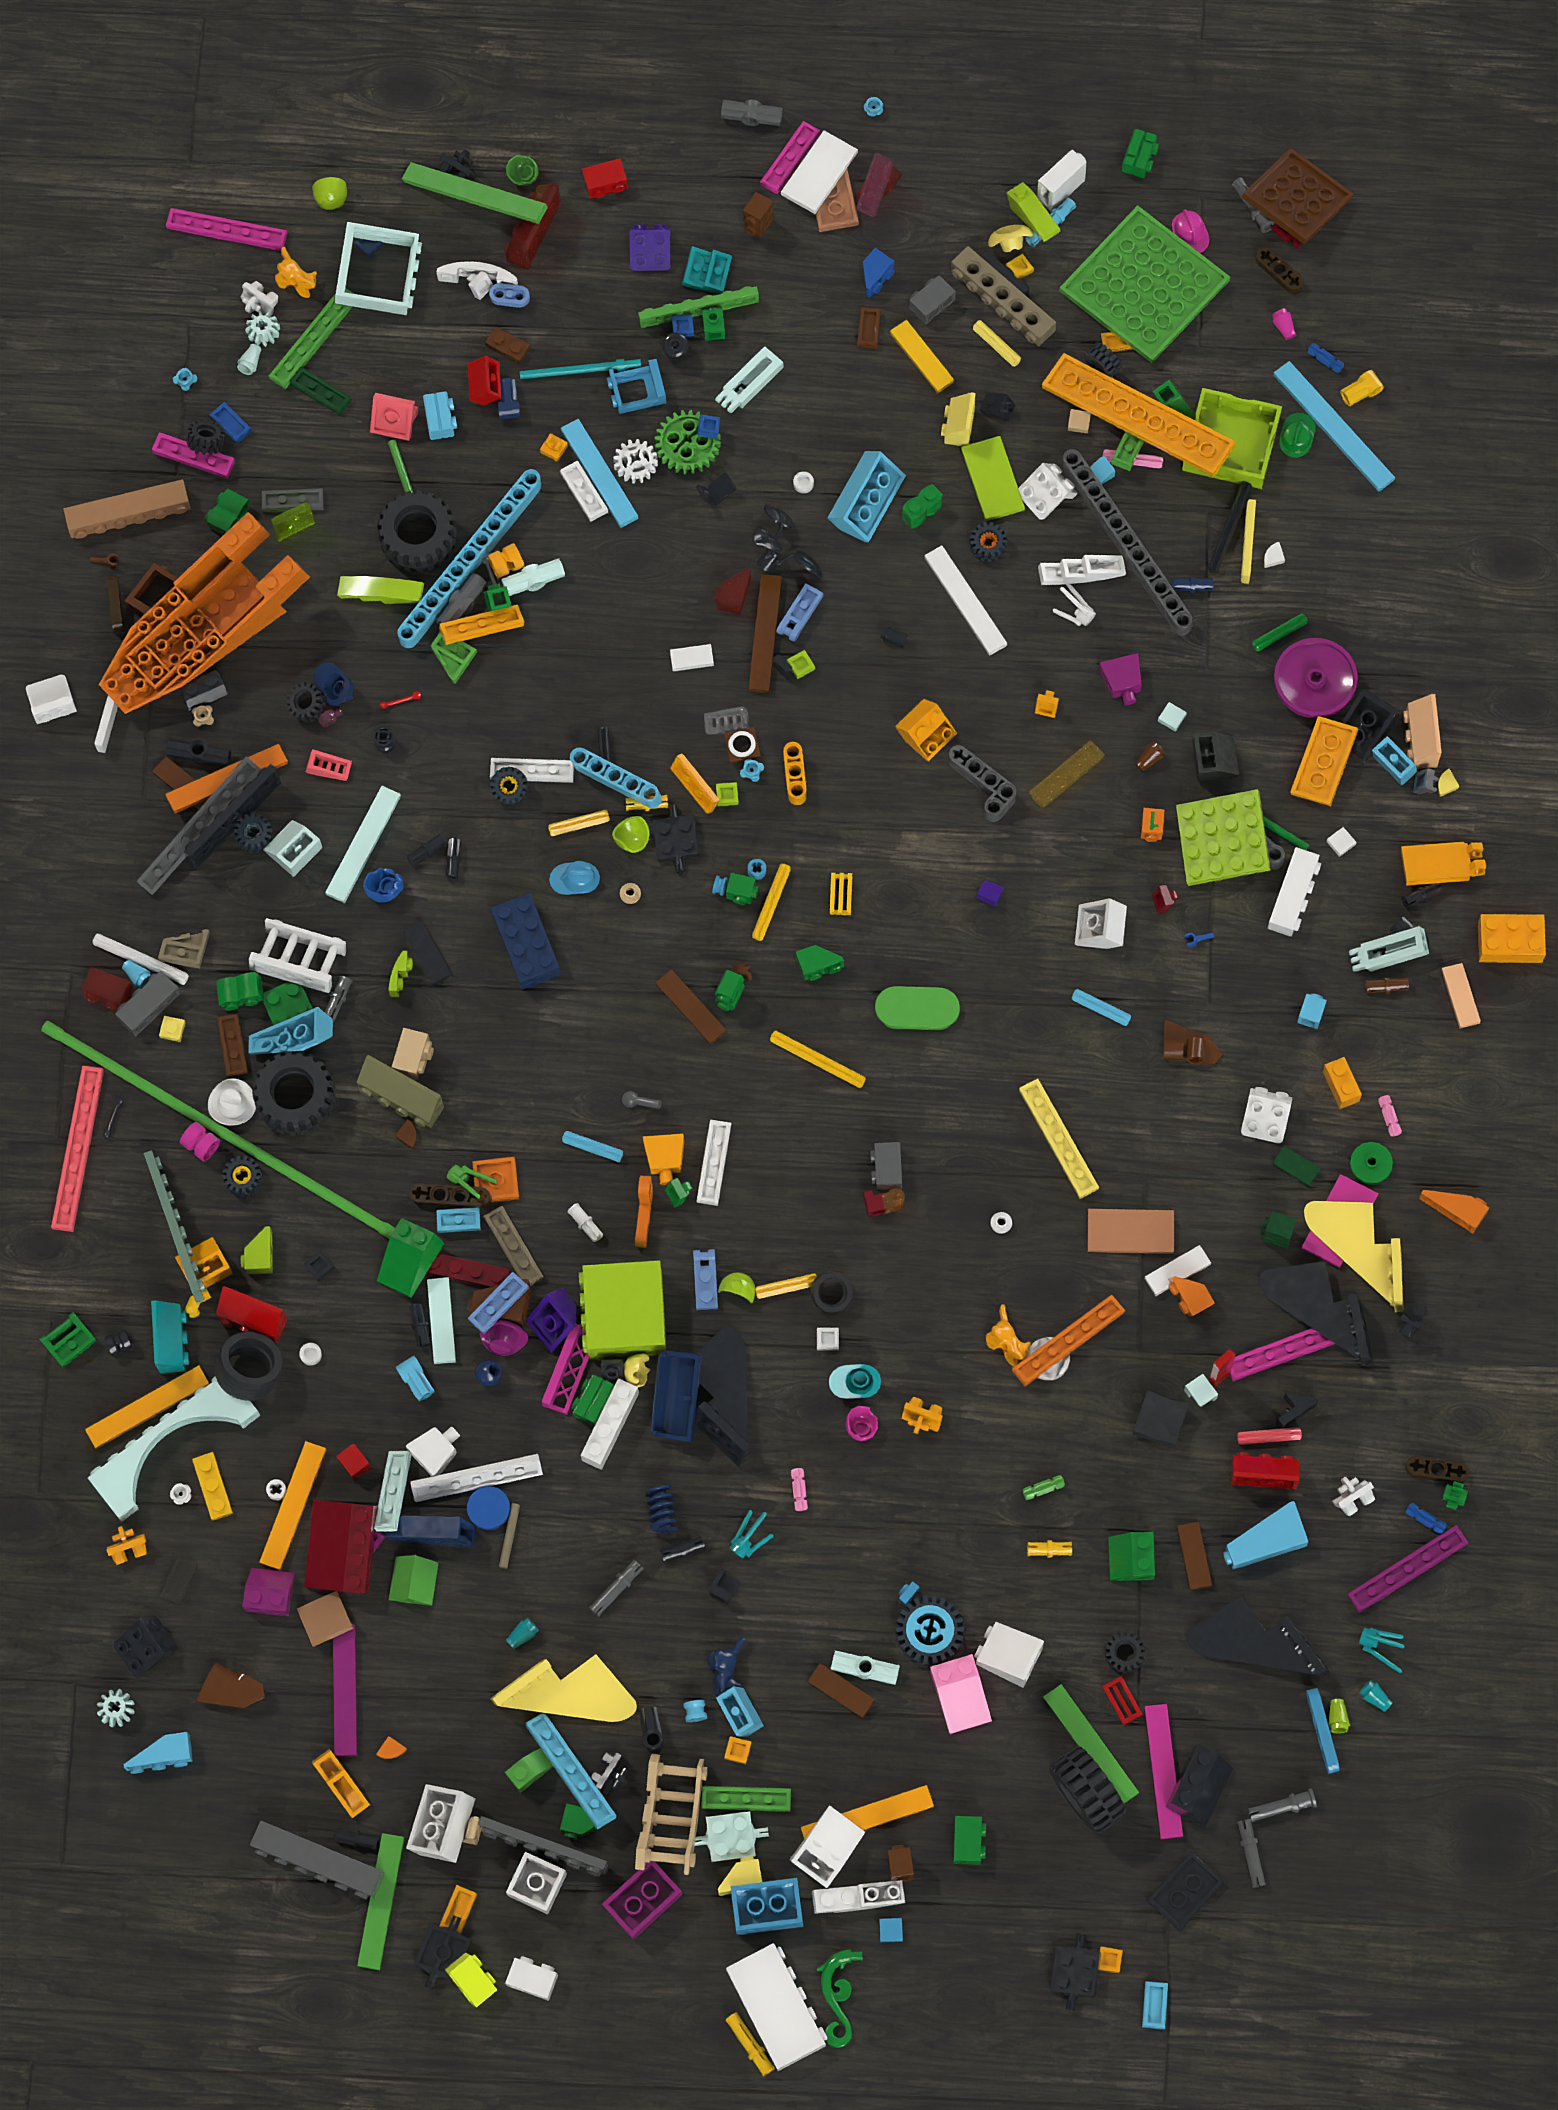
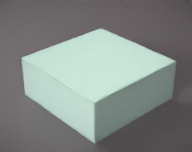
[1158,702,1187,732]

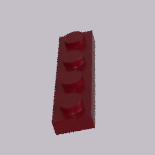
[426,1253,510,1288]

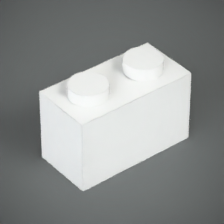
[505,1956,558,2001]

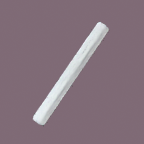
[93,934,189,985]

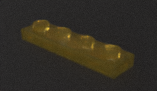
[1029,740,1105,809]

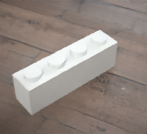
[1268,847,1321,937]
[581,1378,639,1470]

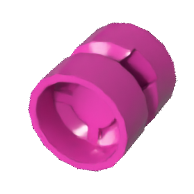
[180,1122,220,1162]

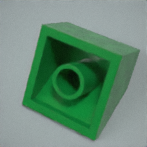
[1108,1532,1155,1581]

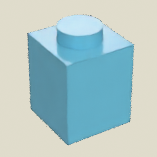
[1297,994,1327,1029]

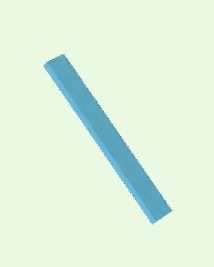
[1273,361,1395,492]

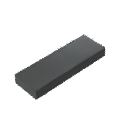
[262,488,324,513]

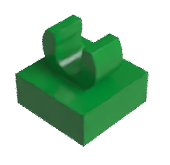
[665,1178,693,1207]

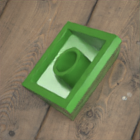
[389,1555,439,1606]

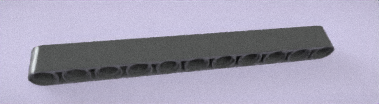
[1062,449,1192,636]

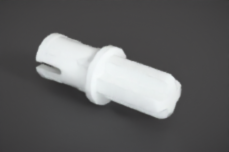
[568,1203,603,1242]

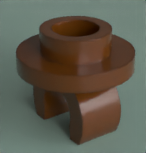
[732,962,752,981]

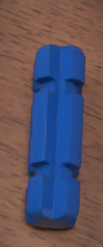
[1307,343,1344,373]
[1406,1503,1447,1535]

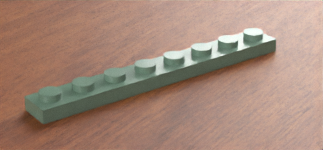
[144,1150,206,1303]

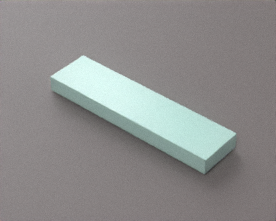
[427,1277,456,1364]
[374,1451,411,1532]

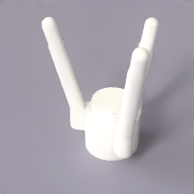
[1053,584,1096,626]

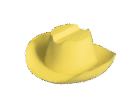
[988,225,1034,252]

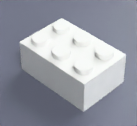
[406,1784,475,1863]

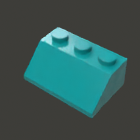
[151,1301,189,1374]

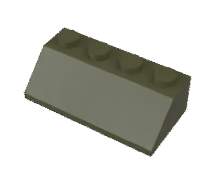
[357,1055,444,1128]

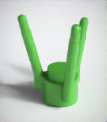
[447,1165,497,1202]

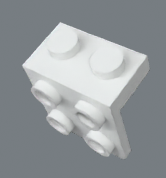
[1018,463,1078,520]
[26,675,77,724]
[1241,1087,1292,1143]

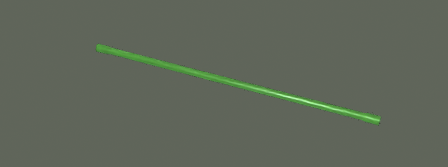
[41,1021,395,1239]

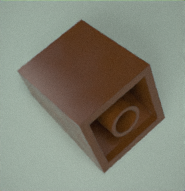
[467,1279,532,1330]

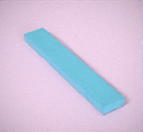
[561,419,638,528]
[526,1713,616,1829]

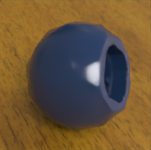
[475,1360,502,1387]

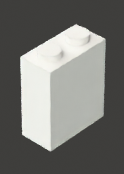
[1037,150,1087,211]

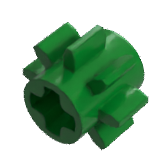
[1442,1481,1468,1510]

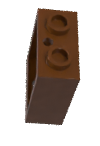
[125,563,180,617]

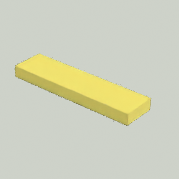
[1241,499,1256,584]

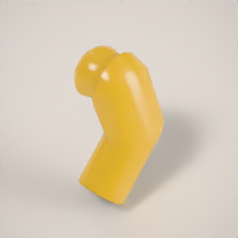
[185,1288,211,1318]

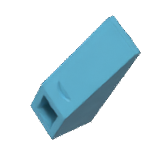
[124,1732,193,1774]

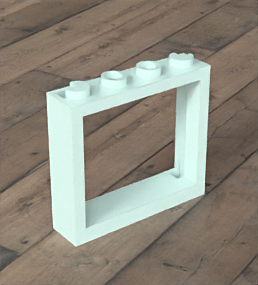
[335,222,422,315]

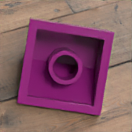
[242,1568,295,1617]

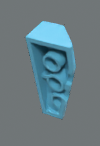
[249,1007,333,1055]

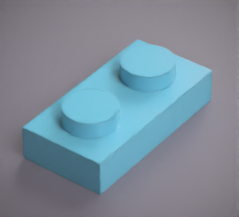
[437,1208,481,1233]

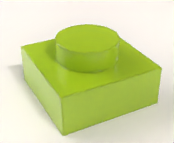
[787,650,815,679]
[716,782,738,806]

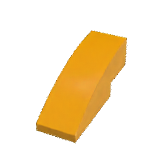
[312,1749,370,1818]

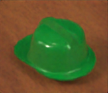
[1279,413,1316,458]

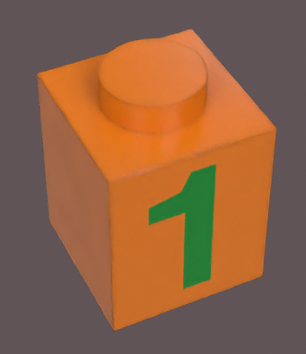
[1141,808,1165,842]

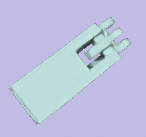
[715,347,783,413]
[1349,926,1429,972]

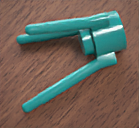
[729,1510,773,1559]
[1359,1628,1405,1673]

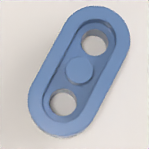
[489,283,530,308]

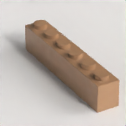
[63,479,191,538]

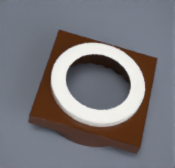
[724,727,761,763]

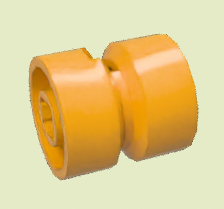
[487,543,525,579]

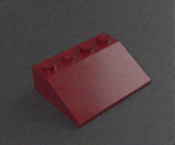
[304,1500,378,1594]

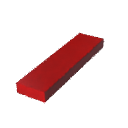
[1209,1350,1235,1388]

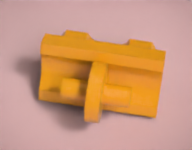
[901,1397,943,1434]
[106,1526,147,1565]

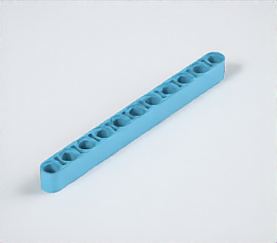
[398,469,541,648]

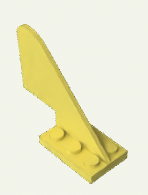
[1304,1201,1404,1312]
[490,1654,637,1722]

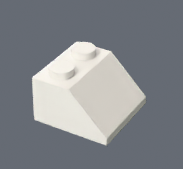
[1075,898,1127,949]

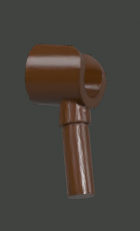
[90,554,119,569]

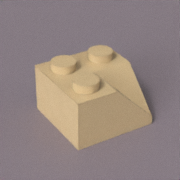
[392,1028,434,1080]

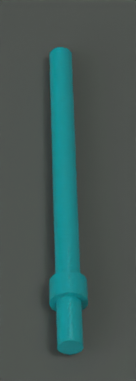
[520,359,641,379]

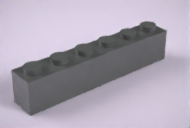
[250,1821,385,1899]

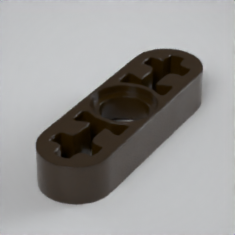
[1256,247,1304,294]
[107,576,124,633]
[1405,1456,1469,1483]

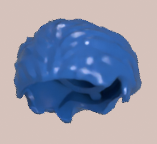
[363,868,403,902]

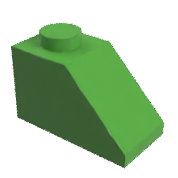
[505,1748,554,1793]

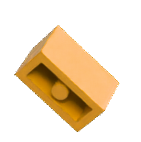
[1323,1057,1362,1109]

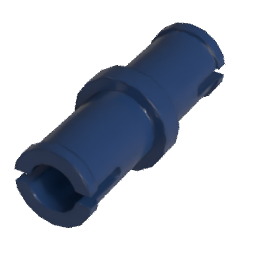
[1171,577,1214,593]

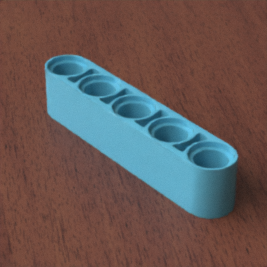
[570,748,662,808]

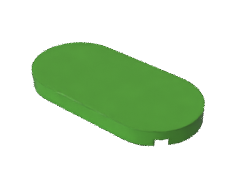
[875,986,960,1030]

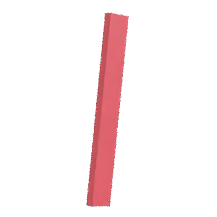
[51,1066,104,1232]

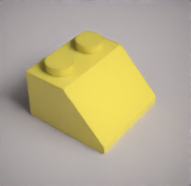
[941,392,975,446]

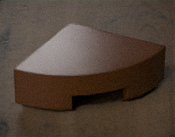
[395,1119,417,1149]

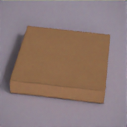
[297,1591,353,1647]

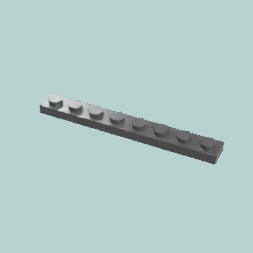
[136,756,261,895]

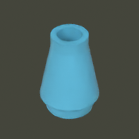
[122,960,152,989]

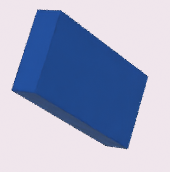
[209,402,252,444]

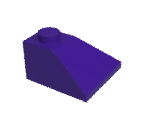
[526,1288,576,1353]

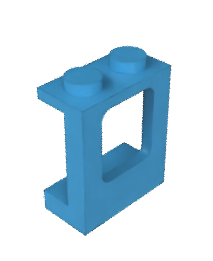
[606,359,666,414]

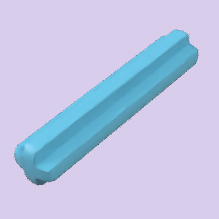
[1072,989,1131,1026]
[562,1131,623,1162]

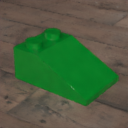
[377,1218,444,1298]

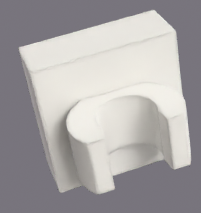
[467,271,493,300]

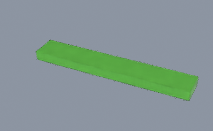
[269,288,354,389]
[1043,1684,1139,1804]
[357,1833,405,1970]

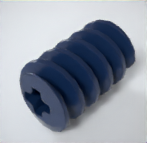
[645,1485,678,1533]

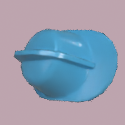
[549,861,600,895]

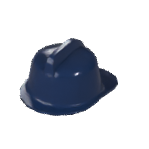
[313,662,354,706]

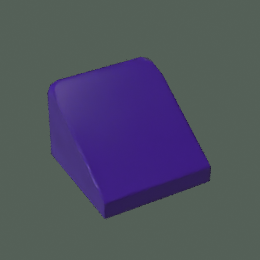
[976,880,1004,907]

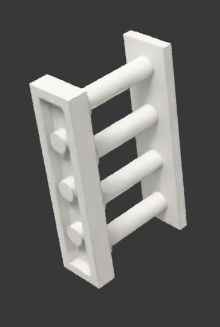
[249,918,346,993]

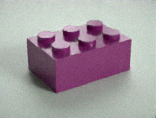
[602,1861,683,1940]

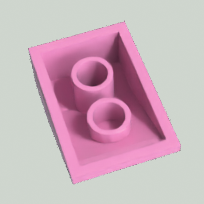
[930,1654,992,1734]

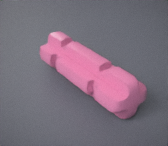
[1378,1095,1402,1137]
[791,1468,808,1511]

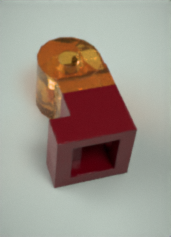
[863,1188,905,1217]

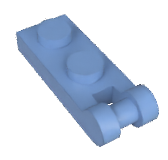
[776,584,823,642]
[693,1249,718,1310]

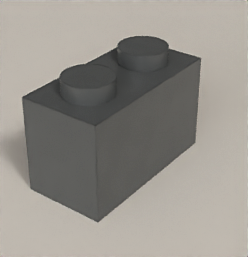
[909,275,956,325]
[870,1142,902,1190]

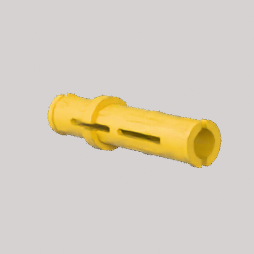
[725,2012,775,2077]

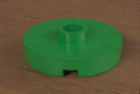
[1350,1142,1393,1185]

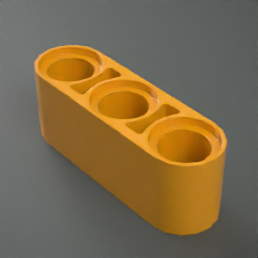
[783,742,807,805]

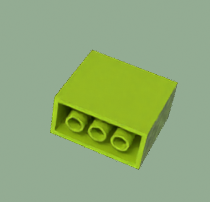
[579,1261,666,1360]

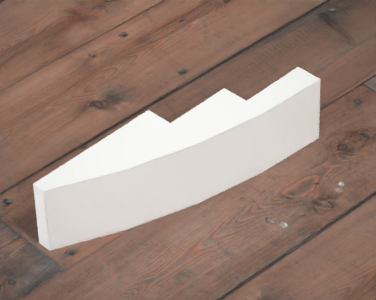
[1038,555,1126,585]

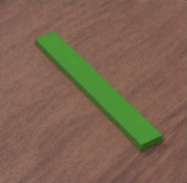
[402,162,548,224]

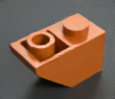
[1168,1276,1215,1316]

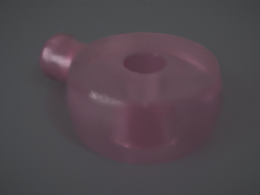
[318,709,342,727]

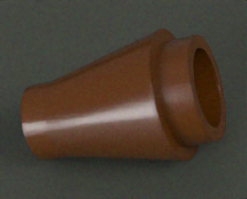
[1135,741,1165,772]

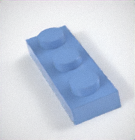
[468,1272,529,1334]

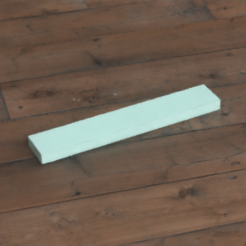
[325,786,401,903]

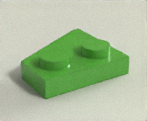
[431,632,477,684]

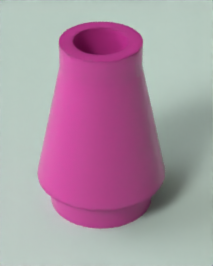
[1272,308,1296,340]

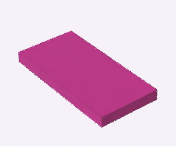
[1301,1174,1378,1269]

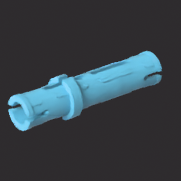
[1025,198,1076,247]

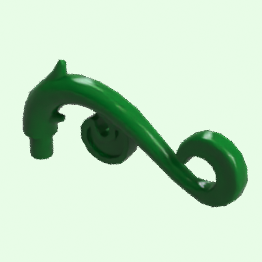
[817,1949,862,2048]

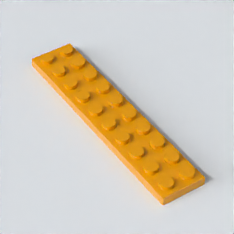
[1042,353,1236,477]

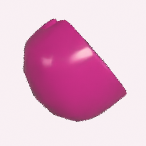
[845,1406,878,1441]

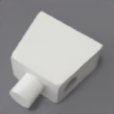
[406,1426,460,1477]

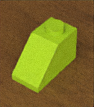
[241,1226,273,1274]

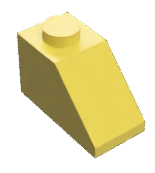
[718,1856,762,1896]

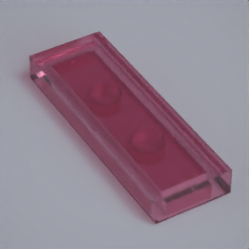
[856,153,895,217]

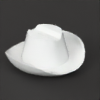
[208,1079,256,1126]

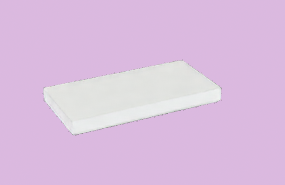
[781,131,858,214]

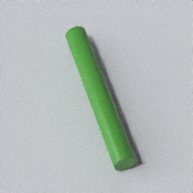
[388,440,414,494]

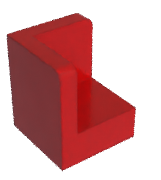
[336,1444,371,1480]

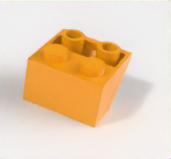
[895,699,957,761]
[175,1237,233,1289]

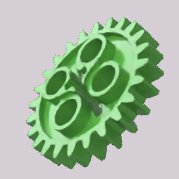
[655,410,721,474]

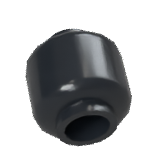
[662,332,689,360]

